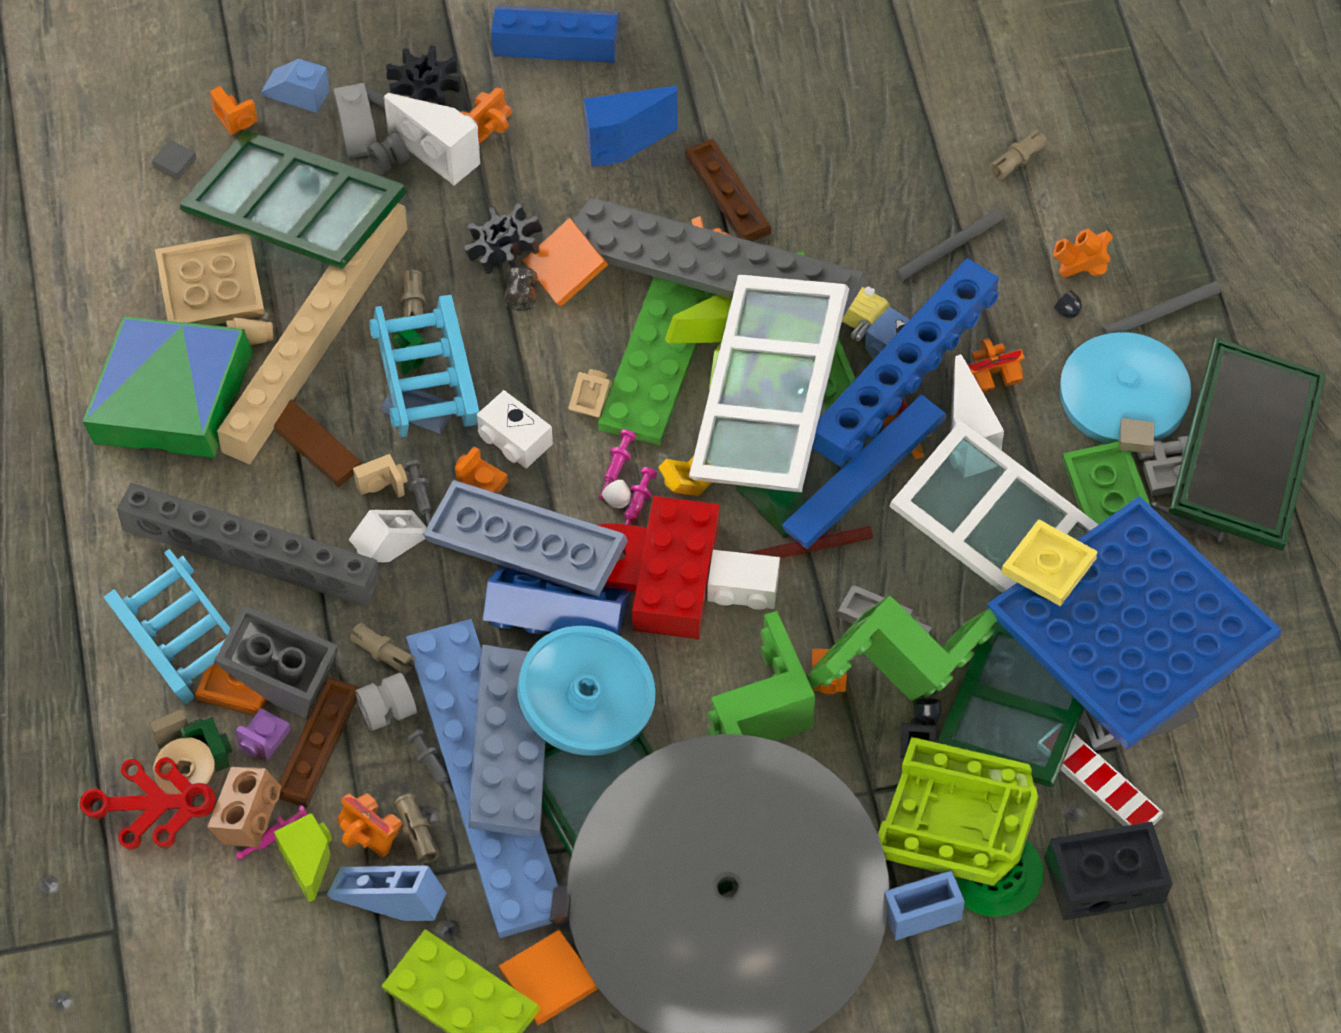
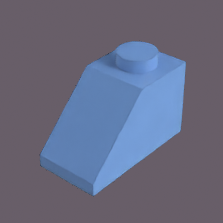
[261,59,330,113]

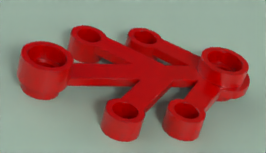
[80,757,216,850]

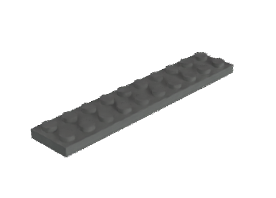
[574,197,866,325]

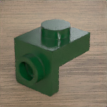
[180,717,232,772]

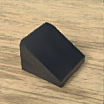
[900,723,937,758]
[549,884,571,931]

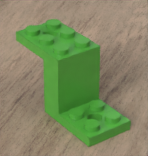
[806,595,997,702]
[707,611,815,741]

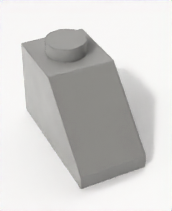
[334,83,377,159]

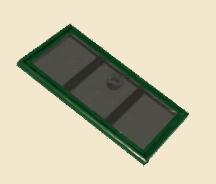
[1169,338,1326,551]

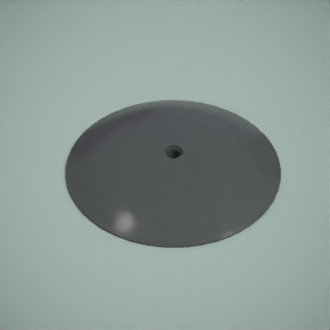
[567,734,889,1033]

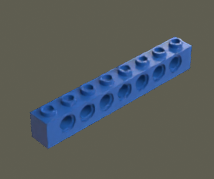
[812,258,999,467]

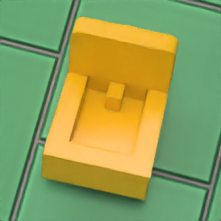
[658,456,713,496]

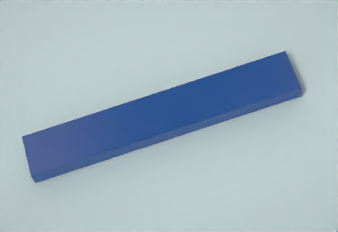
[782,394,946,549]

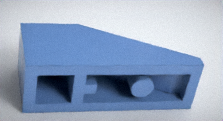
[327,866,446,921]

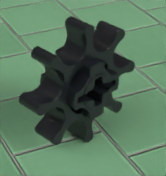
[386,45,461,106]
[464,203,543,274]

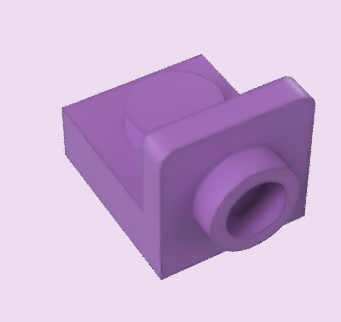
[236,708,291,761]

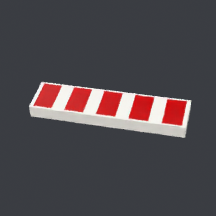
[1037,723,1164,826]

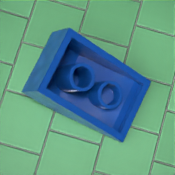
[583,86,678,167]

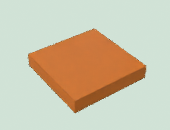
[523,218,608,307]
[195,637,267,715]
[499,930,598,1026]

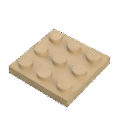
[155,233,265,325]

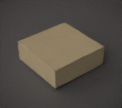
[1119,418,1154,454]
[150,709,188,748]

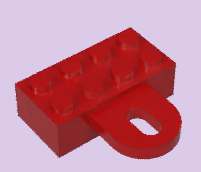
[598,496,720,639]

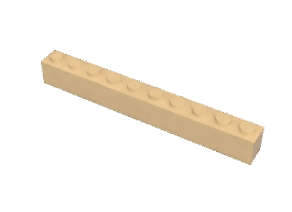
[217,195,407,465]

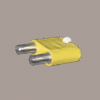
[842,286,890,342]

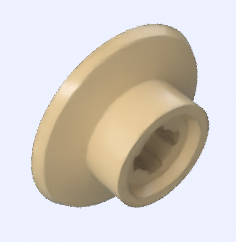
[153,738,214,794]

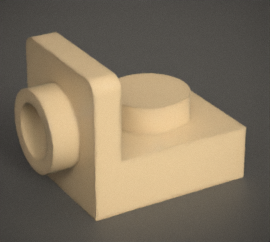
[568,369,613,419]
[353,454,407,498]

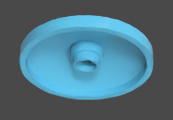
[1059,332,1191,444]
[517,626,656,756]

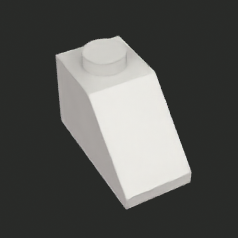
[349,510,427,562]

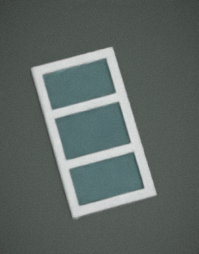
[689,275,849,492]
[890,420,1099,593]

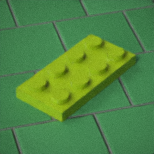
[382,929,540,1033]

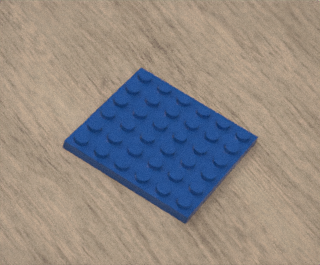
[987,496,1282,750]

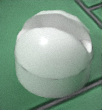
[602,480,631,509]

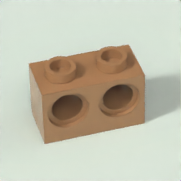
[207,767,282,847]

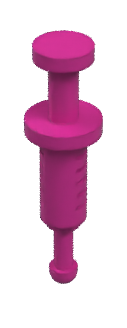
[599,429,636,500]
[624,467,657,525]
[236,805,308,860]

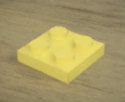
[1002,519,1097,606]

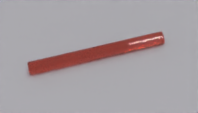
[746,526,873,559]

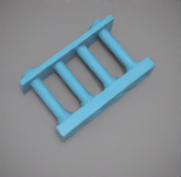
[369,294,480,438]
[104,549,231,706]

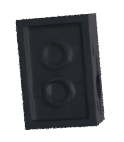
[1044,821,1173,921]

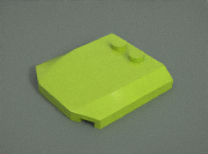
[878,737,1038,886]

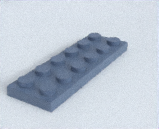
[423,480,628,597]
[468,645,545,838]

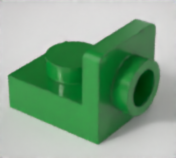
[391,316,428,375]

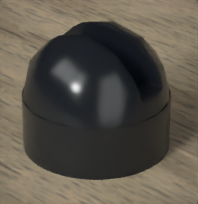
[1054,290,1082,318]
[913,698,941,725]

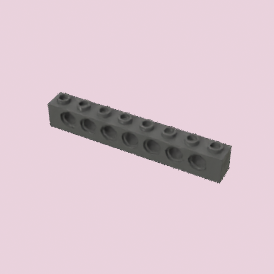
[117,483,380,607]

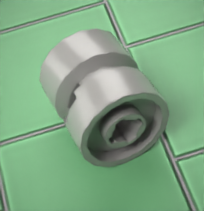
[355,672,417,731]

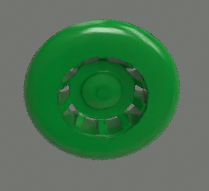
[954,840,1044,917]

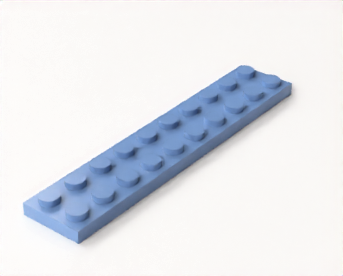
[406,619,558,938]

